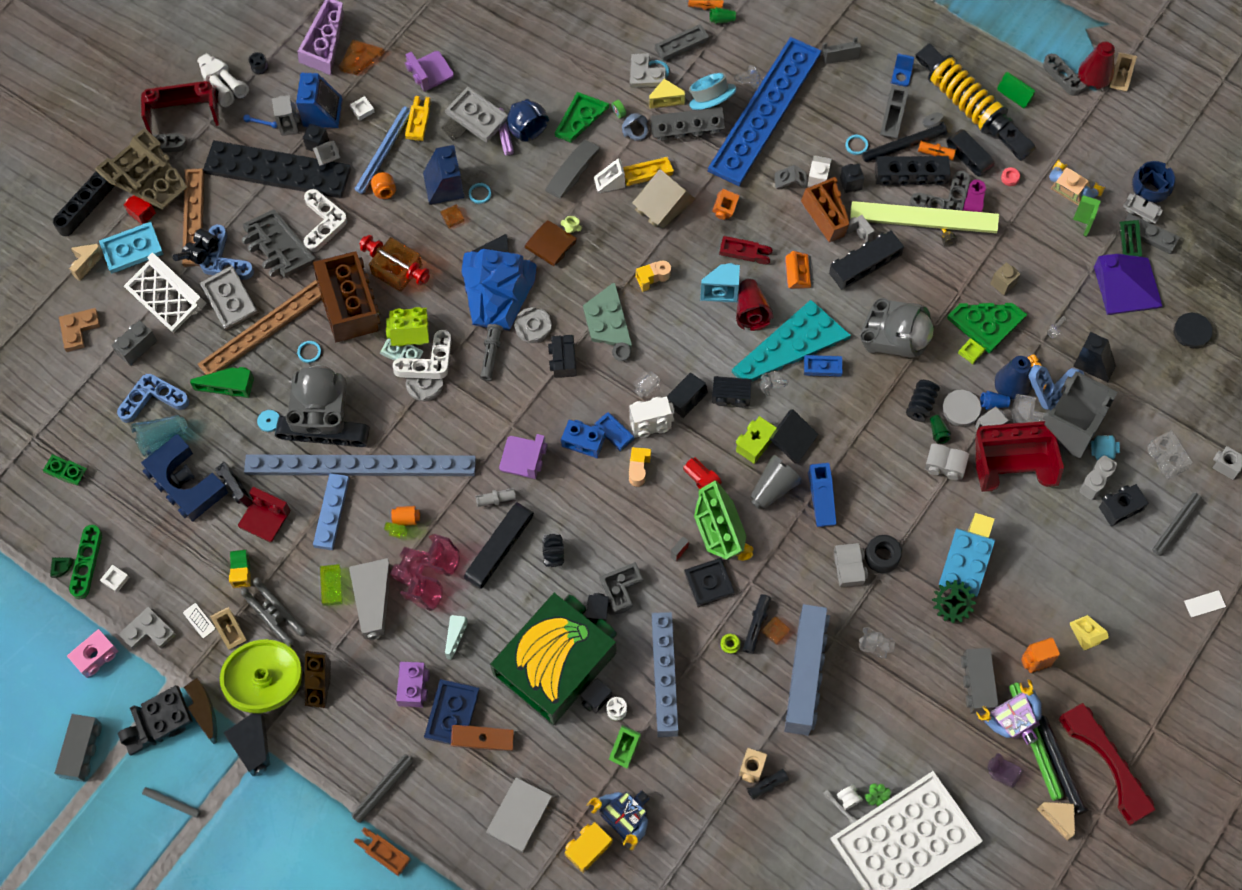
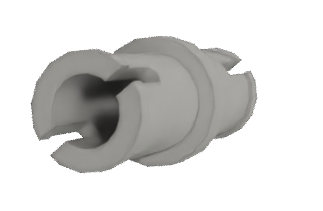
[475,488,516,508]

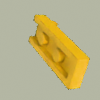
[623,157,674,186]

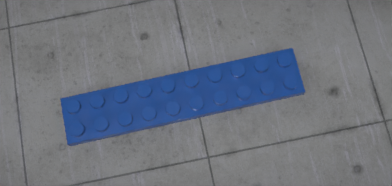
[708,37,821,186]

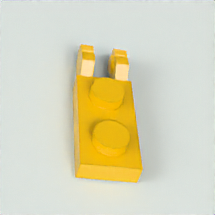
[405,96,431,141]

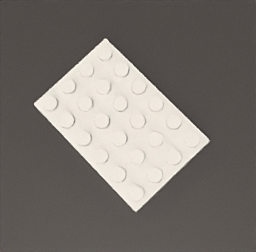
[830,771,982,890]

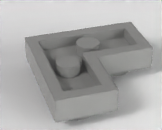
[630,54,666,88]
[118,607,176,650]

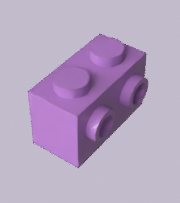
[396,662,429,707]

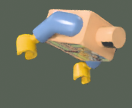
[1049,160,1106,205]

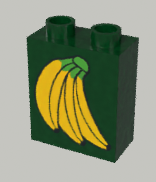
[490,592,617,725]

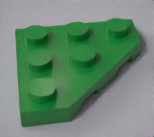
[947,303,1027,354]

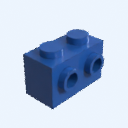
[561,420,605,458]

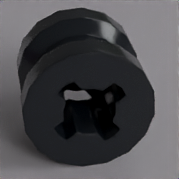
[248,52,268,75]

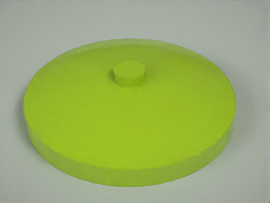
[220,639,302,713]

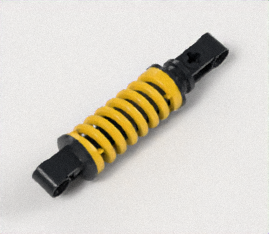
[915,43,1036,161]

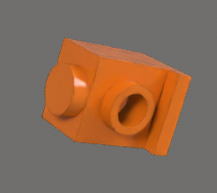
[712,189,739,220]

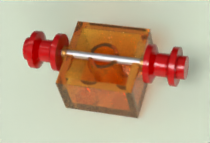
[359,235,430,292]

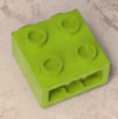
[386,307,429,347]

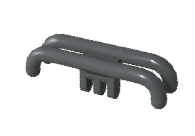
[241,578,306,647]

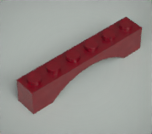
[1058,703,1155,826]

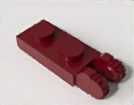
[719,236,773,264]

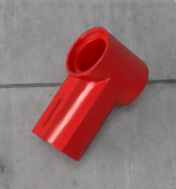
[683,457,722,489]

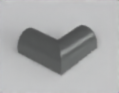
[599,562,643,614]

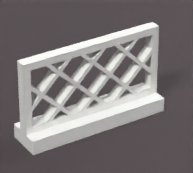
[124,252,207,333]

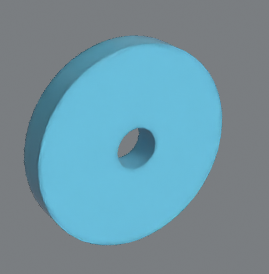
[257,410,279,432]

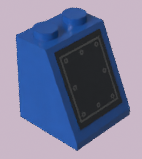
[296,73,343,128]

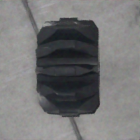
[542,534,564,567]

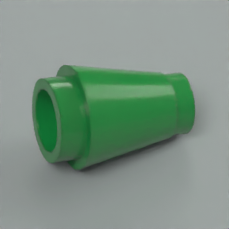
[710,7,736,24]

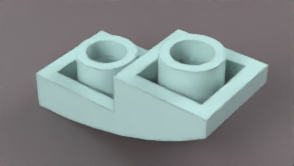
[380,339,423,367]

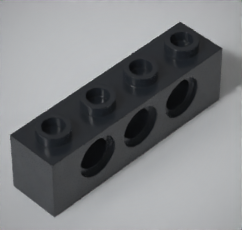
[875,156,951,186]

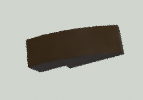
[184,678,217,744]

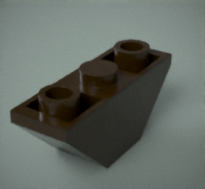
[305,651,331,708]

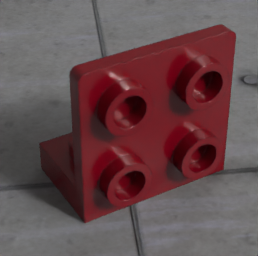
[238,487,291,543]

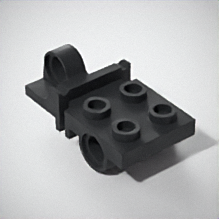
[118,685,193,756]

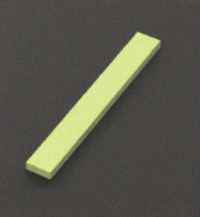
[850,201,999,233]

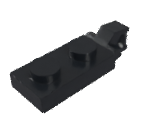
[215,461,253,507]

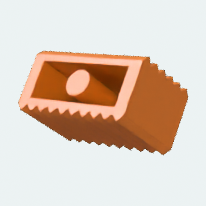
[1022,638,1060,673]

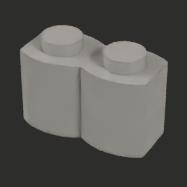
[925,444,969,480]
[1080,455,1117,500]
[834,543,868,587]

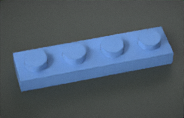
[313,473,349,550]

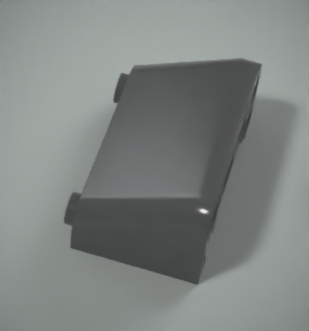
[1043,371,1118,459]

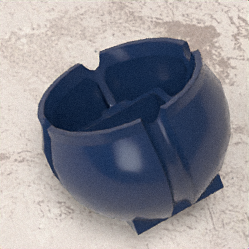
[507,99,549,142]
[1132,161,1175,203]

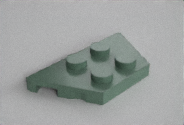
[583,283,632,348]

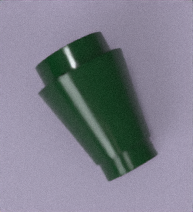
[930,415,951,444]

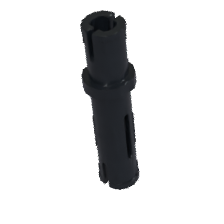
[743,594,771,654]

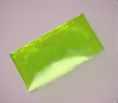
[320,564,343,606]

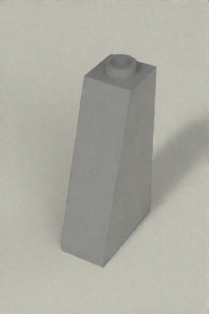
[349,558,391,640]

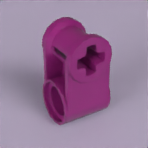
[962,180,986,212]

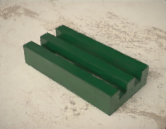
[1119,220,1142,257]

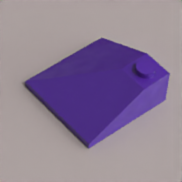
[1094,254,1162,315]

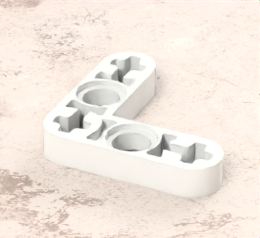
[304,189,347,252]
[393,330,451,379]

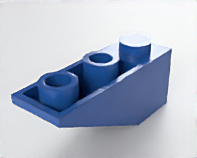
[808,463,836,527]

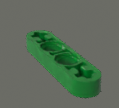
[69,525,102,599]

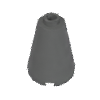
[750,455,803,509]

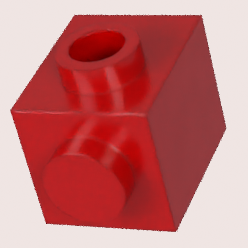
[123,195,156,225]

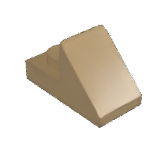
[69,244,104,281]

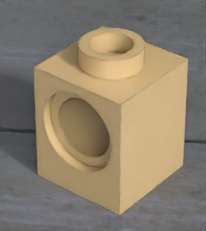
[739,748,767,783]

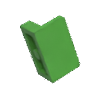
[1073,195,1100,237]

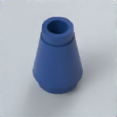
[980,391,1010,410]

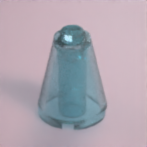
[131,415,188,458]

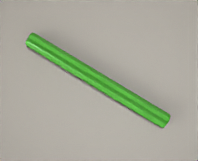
[1009,683,1063,801]

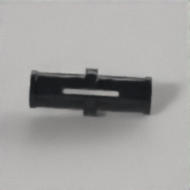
[747,769,789,800]

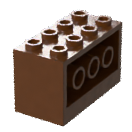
[313,251,381,343]

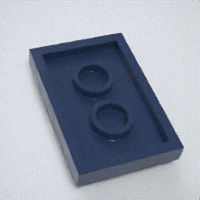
[424,679,480,748]

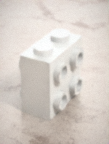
[629,397,674,438]

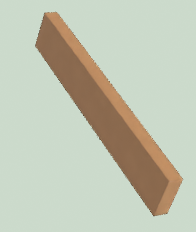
[182,169,204,267]

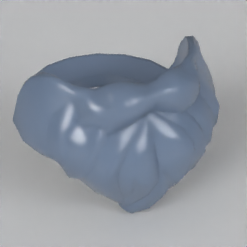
[622,113,648,141]

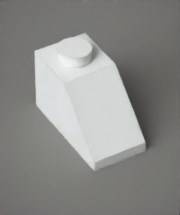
[807,156,831,188]

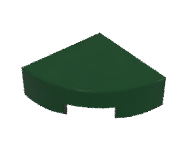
[50,557,74,578]

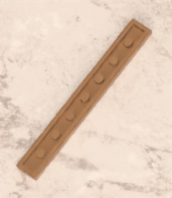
[198,280,322,375]

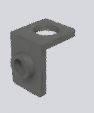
[775,165,807,189]

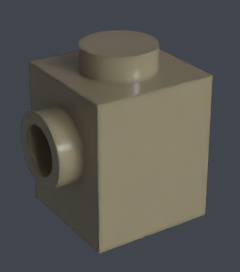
[990,262,1020,295]

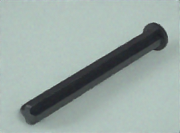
[862,122,948,162]
[1038,715,1089,816]

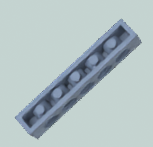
[652,612,678,737]

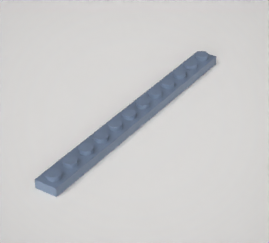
[244,455,476,476]

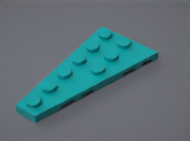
[732,300,851,381]

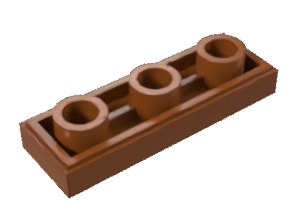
[451,725,514,751]

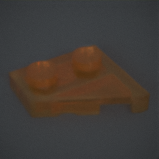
[339,39,384,75]

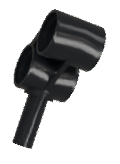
[172,229,218,265]

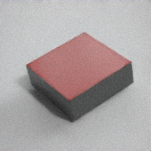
[671,537,689,561]

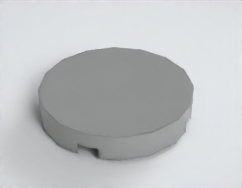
[515,307,552,343]
[406,366,443,401]
[942,390,981,427]

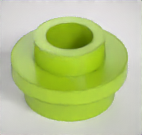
[720,634,741,654]

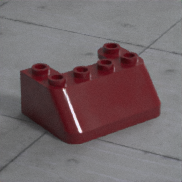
[975,421,1064,492]

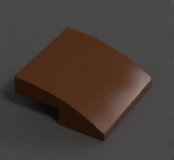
[524,220,577,266]

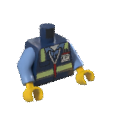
[587,790,650,851]

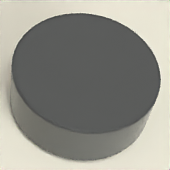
[612,342,632,361]

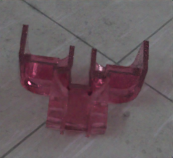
[390,534,460,611]

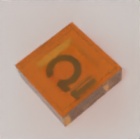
[440,204,465,229]
[762,616,790,645]

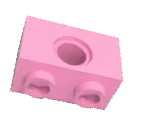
[67,629,118,678]

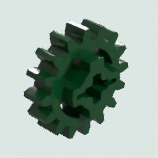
[932,580,976,623]

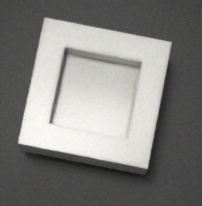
[350,96,375,121]
[100,565,130,593]

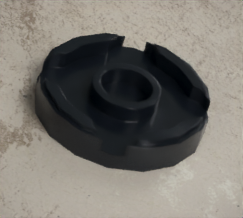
[1173,312,1213,349]

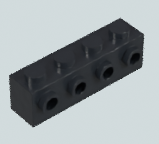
[829,230,904,290]

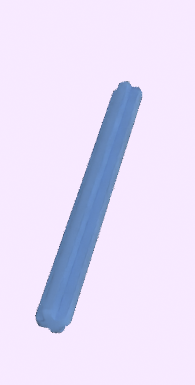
[355,106,411,194]

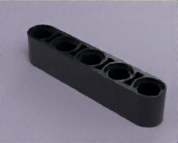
[53,171,115,237]
[275,416,370,447]
[463,502,534,589]

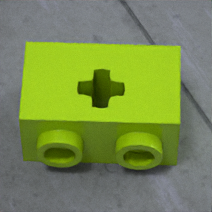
[735,416,776,464]

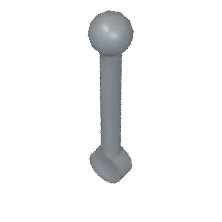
[823,790,857,824]

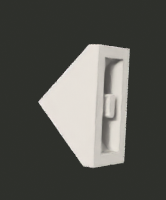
[594,158,625,193]

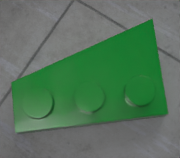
[555,92,609,143]

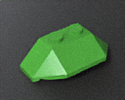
[694,481,746,560]

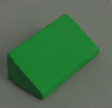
[997,72,1035,108]

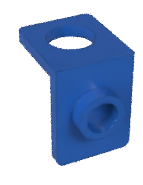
[891,54,915,87]

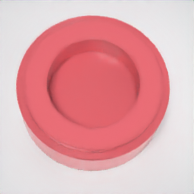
[1001,168,1020,186]

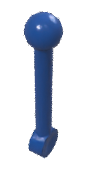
[243,115,278,128]

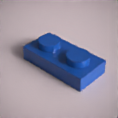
[804,355,842,376]

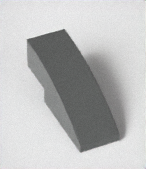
[880,85,909,139]

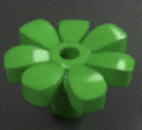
[865,783,891,807]

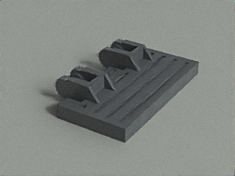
[242,209,316,278]

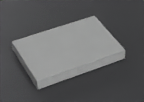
[445,87,508,143]
[200,266,259,330]
[486,778,552,853]

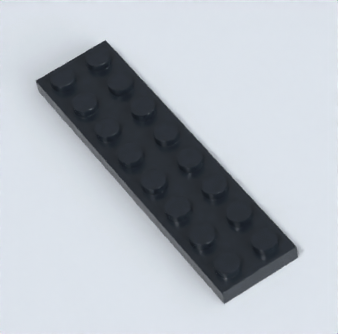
[203,140,351,199]

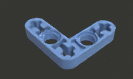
[200,225,254,280]
[1029,365,1084,410]
[117,374,189,423]

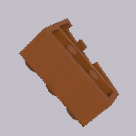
[801,177,849,243]

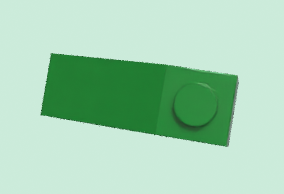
[190,367,254,398]

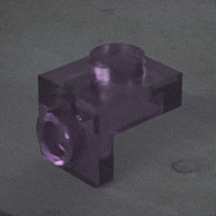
[987,753,1023,788]

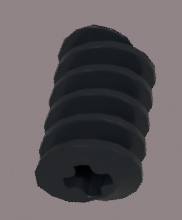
[906,380,940,422]

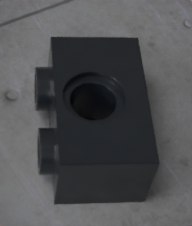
[1099,484,1149,527]

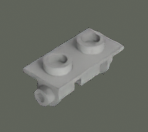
[1122,193,1163,223]

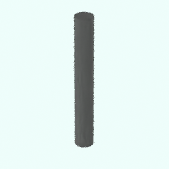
[142,787,201,818]

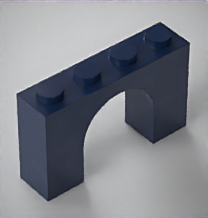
[141,434,229,522]

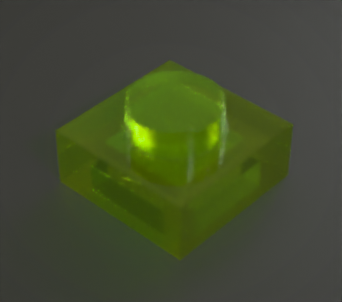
[384,522,408,538]

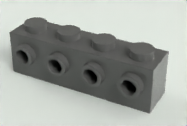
[650,107,725,140]

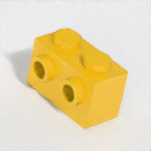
[565,822,613,873]

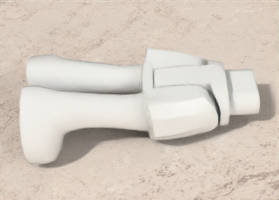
[197,53,249,107]

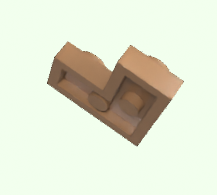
[59,308,100,352]

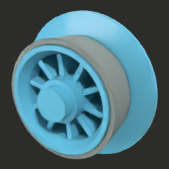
[689,73,736,110]

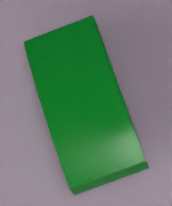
[43,454,87,486]

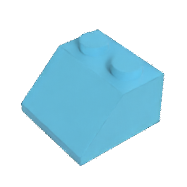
[700,263,740,302]

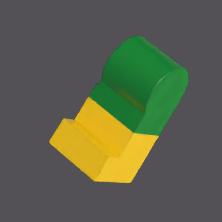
[229,549,251,588]

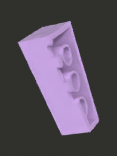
[298,0,343,75]

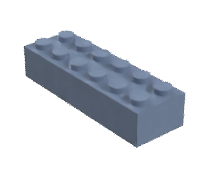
[784,604,830,736]

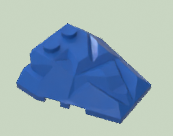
[461,249,537,331]

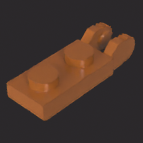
[353,827,411,877]

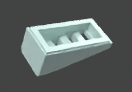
[445,615,468,660]

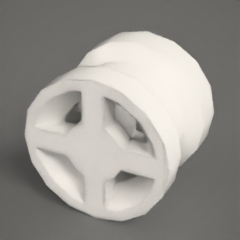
[607,697,627,721]
[837,785,863,810]

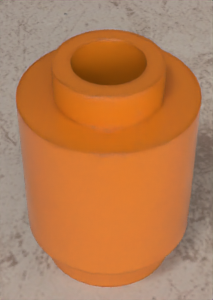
[391,506,420,526]

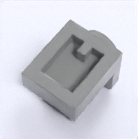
[313,141,340,165]
[846,215,874,242]

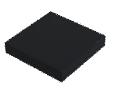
[769,409,818,464]
[684,558,735,607]

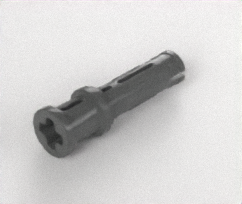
[480,324,504,381]

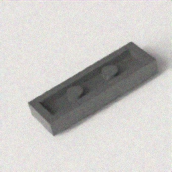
[655,24,709,61]
[1124,213,1179,254]

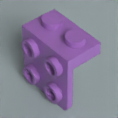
[405,51,454,92]
[499,434,548,479]

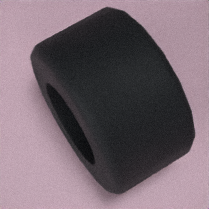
[865,534,902,573]

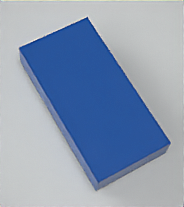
[594,412,634,452]

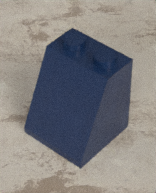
[423,145,465,205]

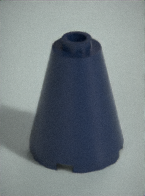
[995,356,1032,401]

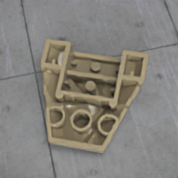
[95,128,187,209]

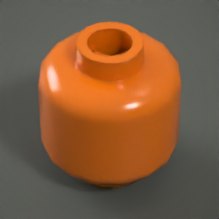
[371,172,396,199]

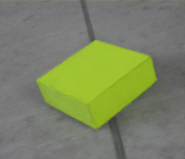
[958,338,985,364]

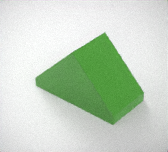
[609,725,641,768]

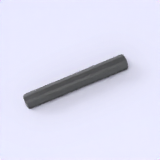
[1152,493,1202,556]
[352,754,413,823]

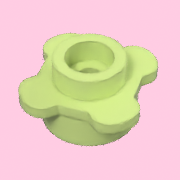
[561,216,582,233]

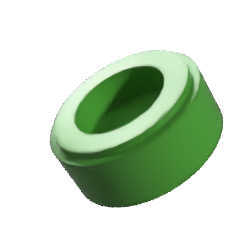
[611,100,626,119]

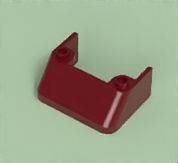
[141,81,219,134]

